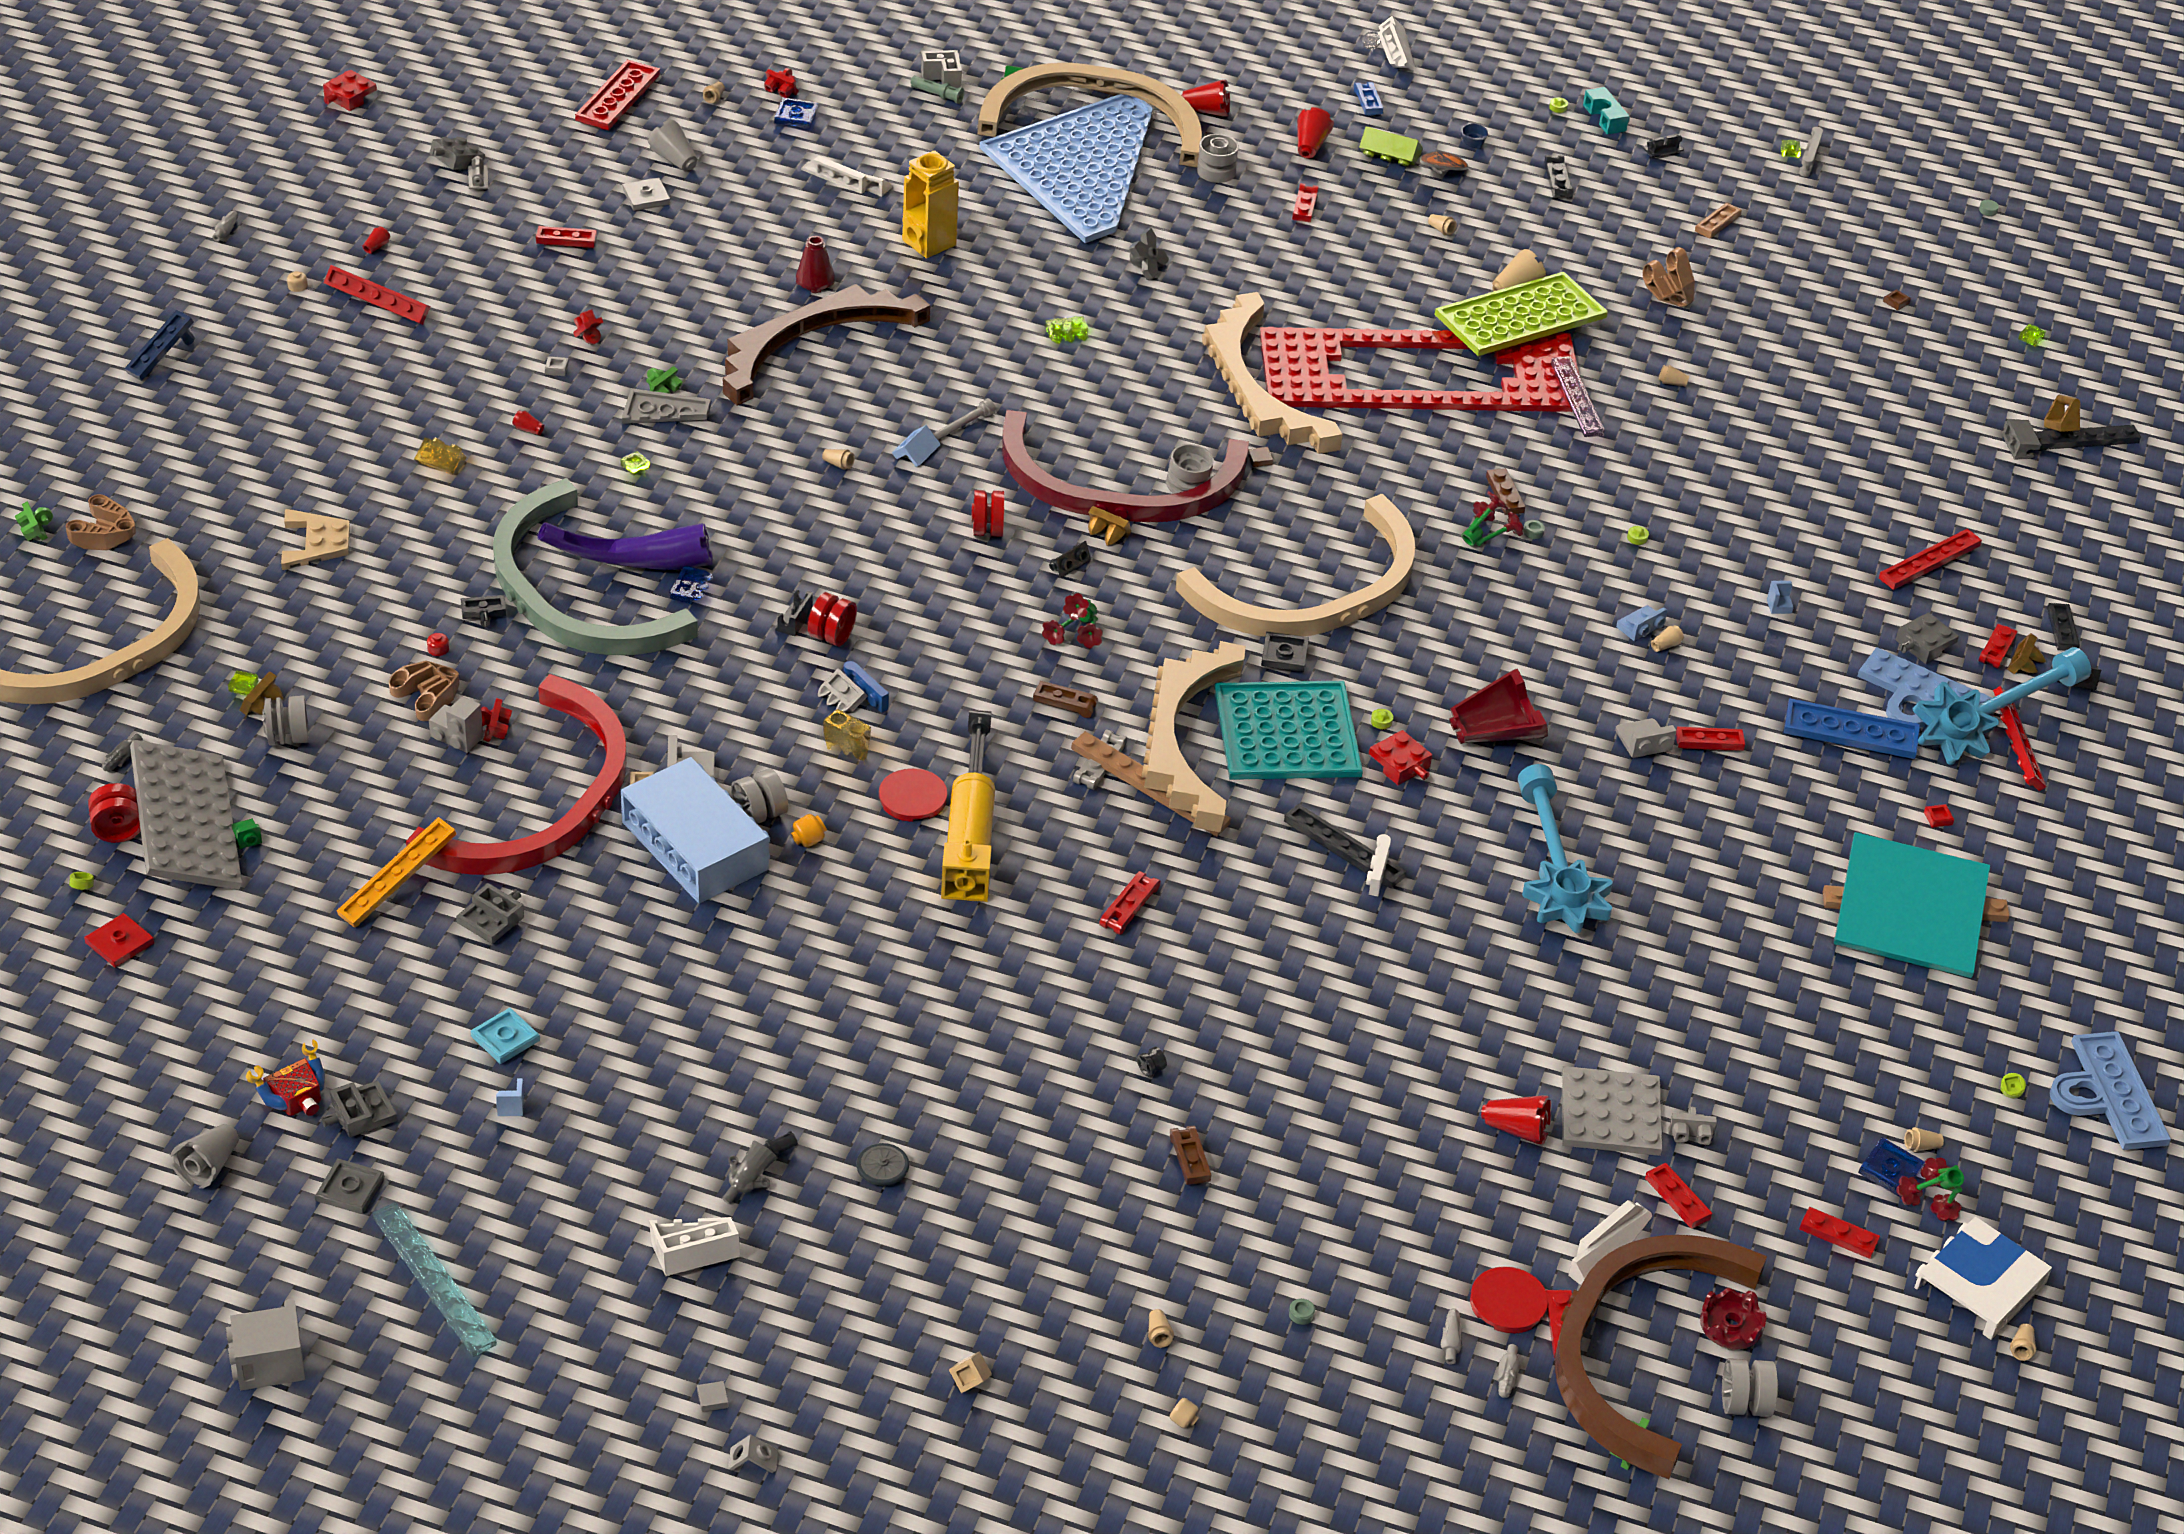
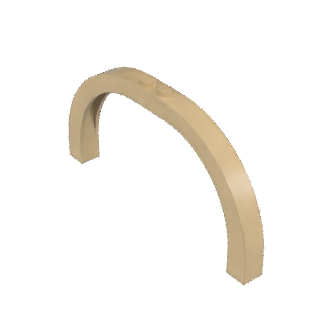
[977,63,1202,167]
[1176,494,1415,637]
[0,538,200,704]

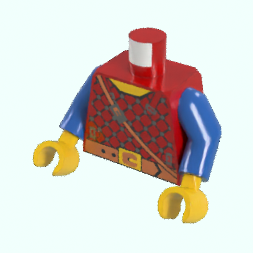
[246,1039,325,1116]

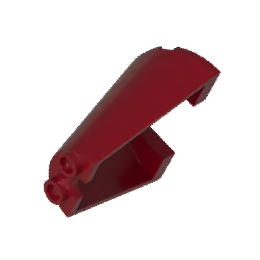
[1449,668,1548,745]

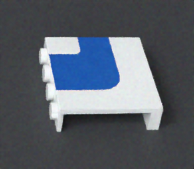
[1914,1216,2052,1340]

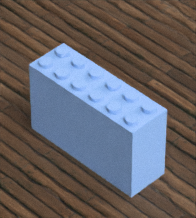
[621,757,770,904]

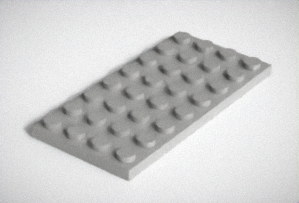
[130,740,242,890]

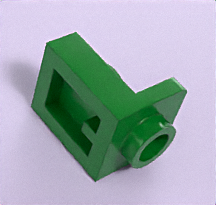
[231,818,262,849]

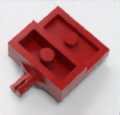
[323,70,377,111]
[1369,730,1433,785]

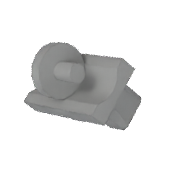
[1668,1106,1717,1145]

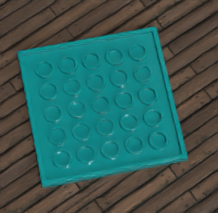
[1214,681,1363,780]
[1833,832,1990,978]

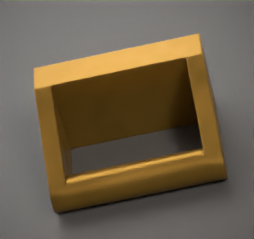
[2044,394,2080,431]

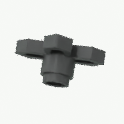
[1129,228,1169,280]

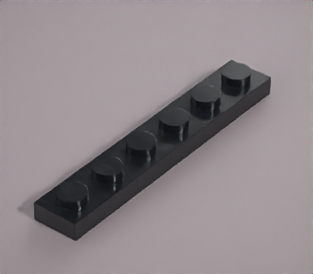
[2028,425,2141,451]
[1284,804,1406,889]

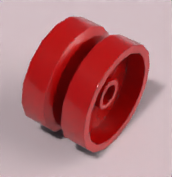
[971,490,1004,537]
[808,592,857,647]
[88,783,141,843]

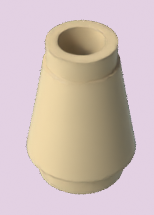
[703,82,725,103]
[1428,214,1457,235]
[1658,365,1689,387]
[822,449,855,470]
[1651,625,1684,652]
[1904,1127,1944,1152]
[1148,1309,1174,1348]
[2010,1324,2036,1361]

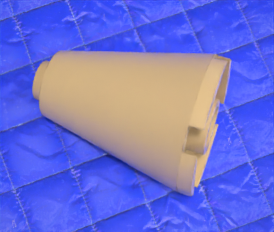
[1492,249,1546,292]

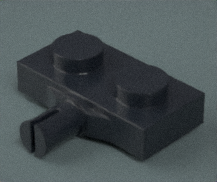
[460,595,506,627]

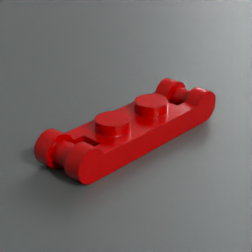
[1099,871,1161,935]

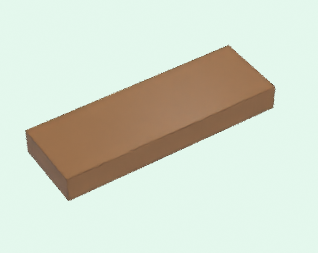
[1695,203,1742,239]

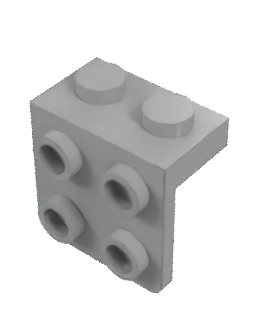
[1615,718,1676,758]

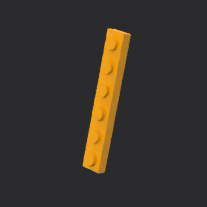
[337,817,457,928]

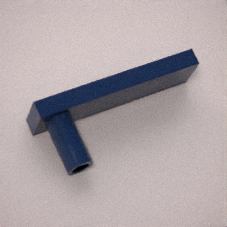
[124,310,195,381]

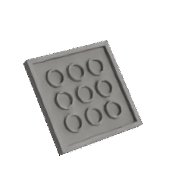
[1562,1066,1662,1156]

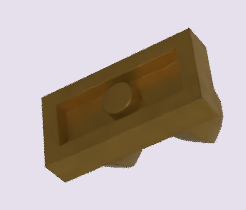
[1088,506,1131,546]
[2007,633,2046,674]
[239,671,283,716]

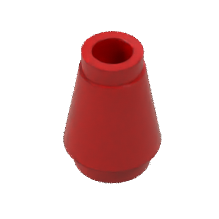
[362,226,390,254]
[512,410,545,436]

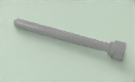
[933,398,996,440]

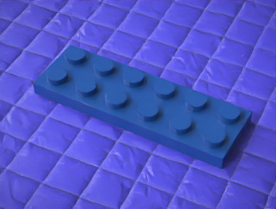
[1784,698,1920,759]

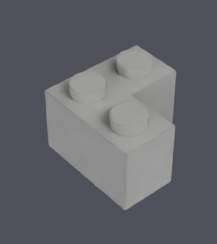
[921,50,962,88]
[429,696,483,753]

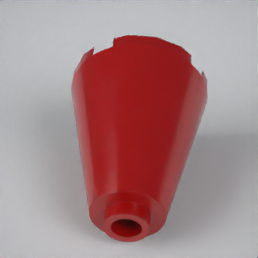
[1181,80,1230,117]
[1297,107,1334,158]
[1481,1095,1552,1145]

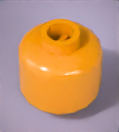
[791,814,827,848]

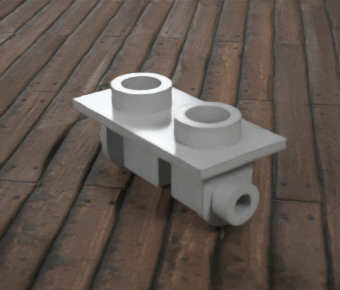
[468,156,488,190]

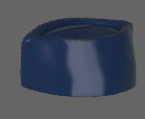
[1461,123,1488,149]

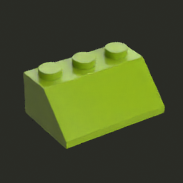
[1359,126,1423,166]

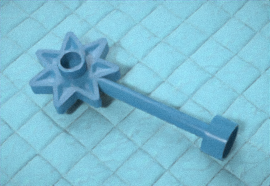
[1913,647,2091,765]
[1518,764,1613,933]

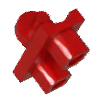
[764,68,799,99]
[573,309,604,345]
[481,698,512,742]

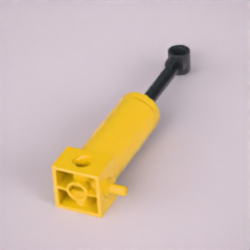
[941,710,995,902]

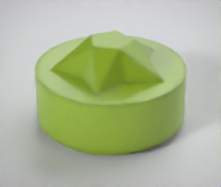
[1549,97,1568,113]
[1627,526,1649,545]
[1371,709,1393,729]
[69,872,94,890]
[2000,1073,2026,1098]

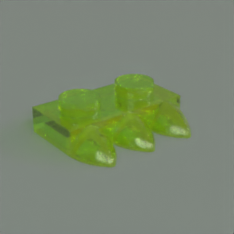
[1045,316,1088,344]

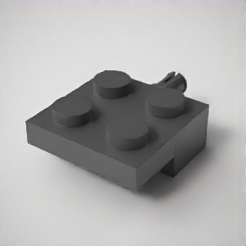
[430,137,485,170]
[1895,612,1959,664]
[456,883,524,944]
[321,1080,397,1138]

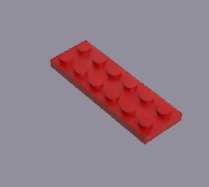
[575,59,660,130]

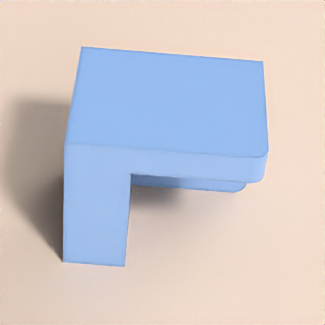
[496,1078,524,1116]

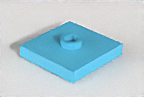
[470,1008,540,1064]

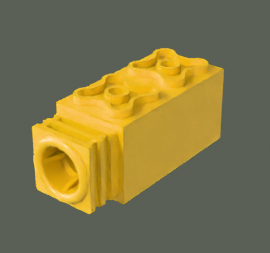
[902,151,959,259]

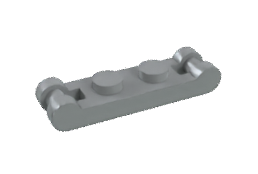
[1799,127,1823,177]
[1073,729,1128,790]

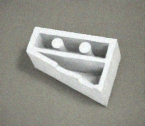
[649,1217,740,1276]

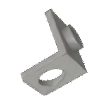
[728,1434,778,1473]

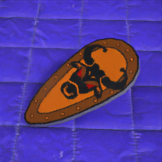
[1420,151,1468,176]

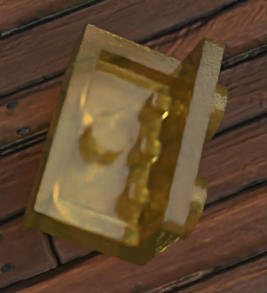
[414,438,467,475]

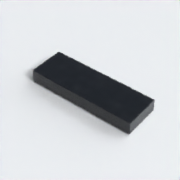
[2047,603,2080,651]

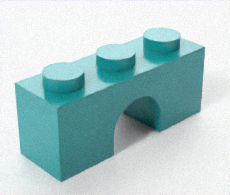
[1583,87,1630,135]

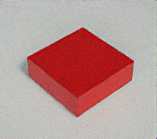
[1924,804,1954,828]

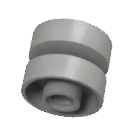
[1197,134,1239,183]
[731,768,788,824]
[1722,1358,1778,1417]

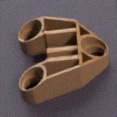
[1642,247,1695,307]
[66,494,136,551]
[389,660,459,721]

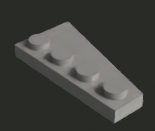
[622,388,711,424]

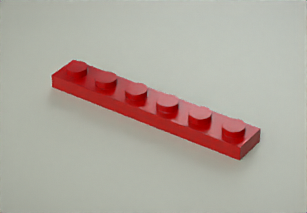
[323,265,431,325]
[1879,529,1982,590]
[1993,686,2047,791]

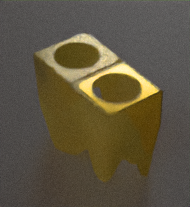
[823,709,871,761]

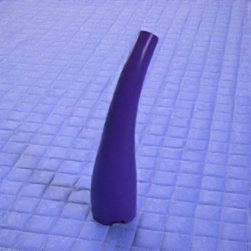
[537,522,713,570]

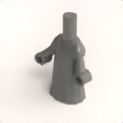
[722,1140,778,1204]

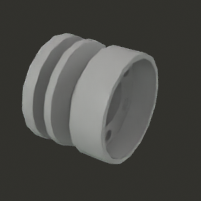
[1166,444,1214,494]
[262,695,309,746]

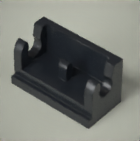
[775,590,813,636]

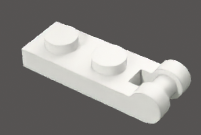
[1366,834,1391,896]

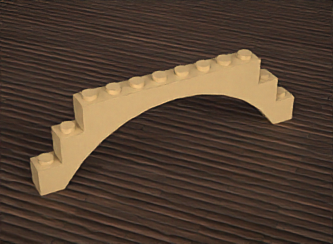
[1202,292,1343,454]
[1141,641,1246,832]

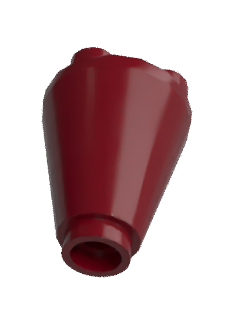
[796,236,835,294]

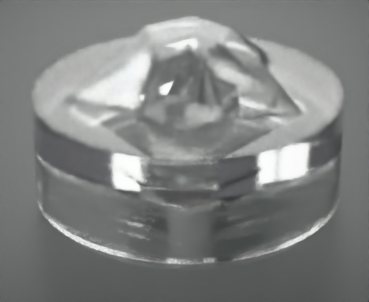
[1362,31,1381,49]

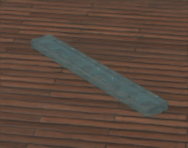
[373,1202,497,1357]

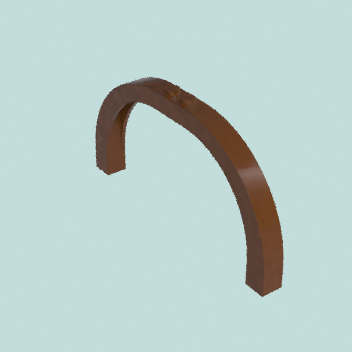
[1555,1235,1767,1480]

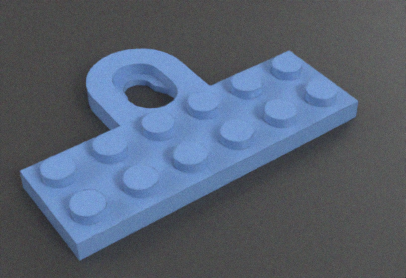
[1857,647,1992,728]
[2050,1031,2171,1150]

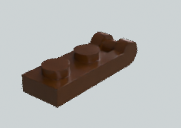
[1033,680,1098,718]
[1170,1125,1212,1185]

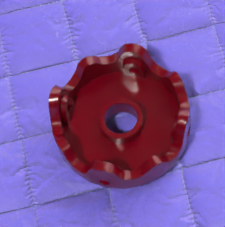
[1700,1288,1766,1350]

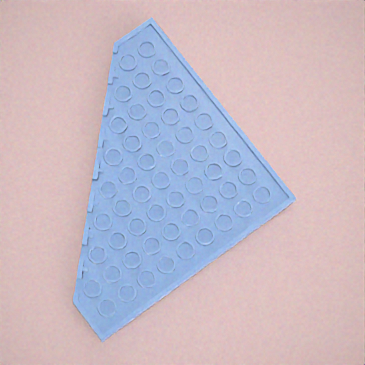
[980,94,1153,243]

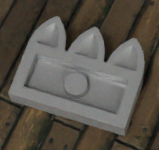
[818,668,868,714]

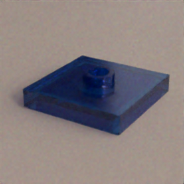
[774,98,818,129]
[1858,1137,1925,1198]

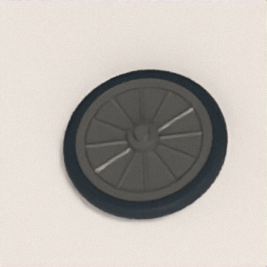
[856,1143,909,1186]

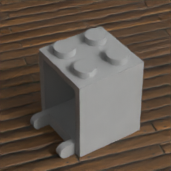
[226,1299,305,1391]

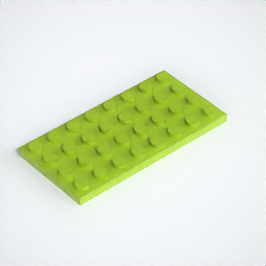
[1435,272,1608,356]

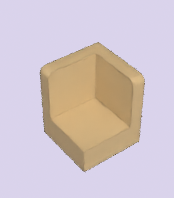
[949,1351,992,1393]

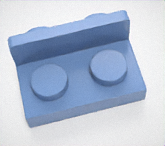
[1616,605,1667,641]

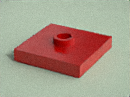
[84,913,154,968]

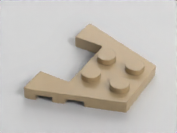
[281,509,350,570]

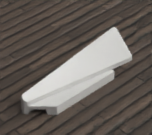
[1378,16,1415,70]
[801,156,893,197]
[1568,1200,1652,1285]

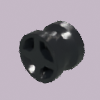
[1137,1047,1167,1077]

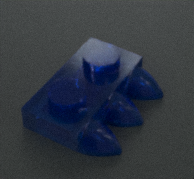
[669,566,714,604]

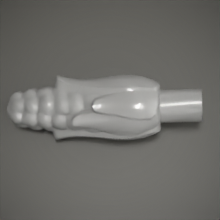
[212,210,238,241]
[1441,1308,1463,1364]
[1497,1344,1520,1398]

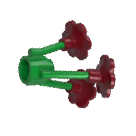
[1461,491,1524,546]
[1042,593,1103,648]
[1897,1157,1964,1221]

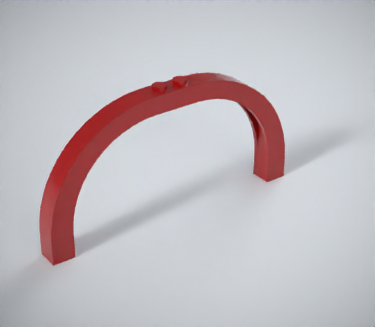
[406,674,627,875]

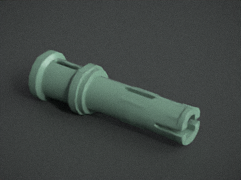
[910,75,965,104]

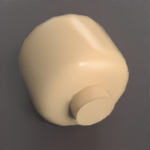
[287,271,308,292]
[1170,1398,1199,1428]

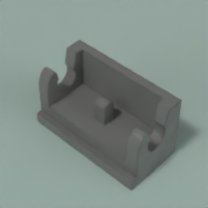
[2002,419,2041,460]

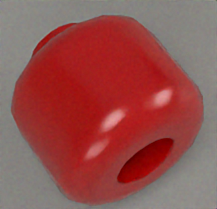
[427,633,449,656]

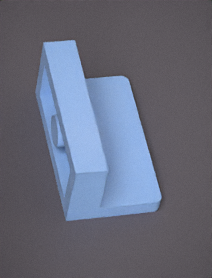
[892,425,940,467]

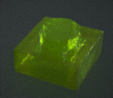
[1780,139,1801,158]
[2018,324,2046,347]
[620,451,650,476]
[228,670,259,695]

